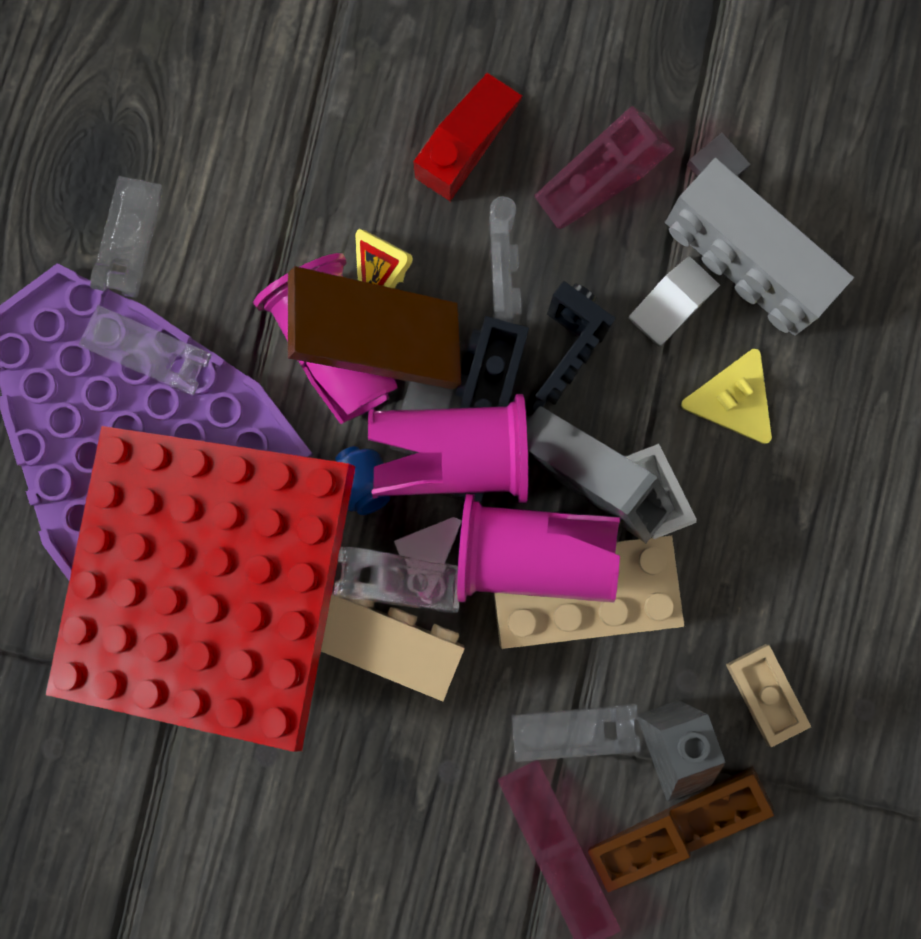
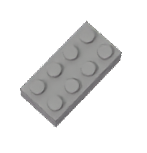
[665,157,854,336]

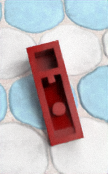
[413,73,523,201]

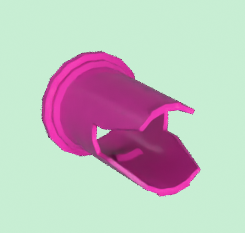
[253,253,398,424]
[368,394,528,503]
[457,493,620,603]

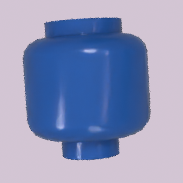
[335,446,390,515]

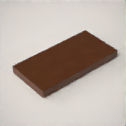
[288,266,461,390]

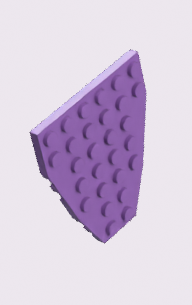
[0,263,314,580]

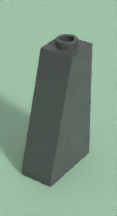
[526,406,674,544]
[636,700,726,802]

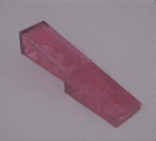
[497,759,621,939]

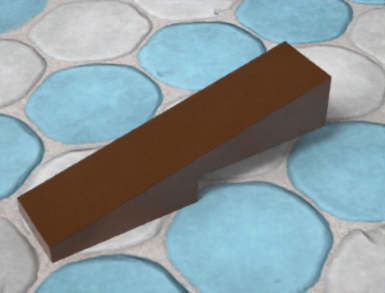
[588,766,774,893]

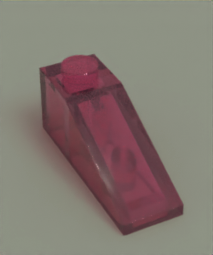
[534,106,674,229]

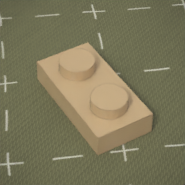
[726,644,811,747]

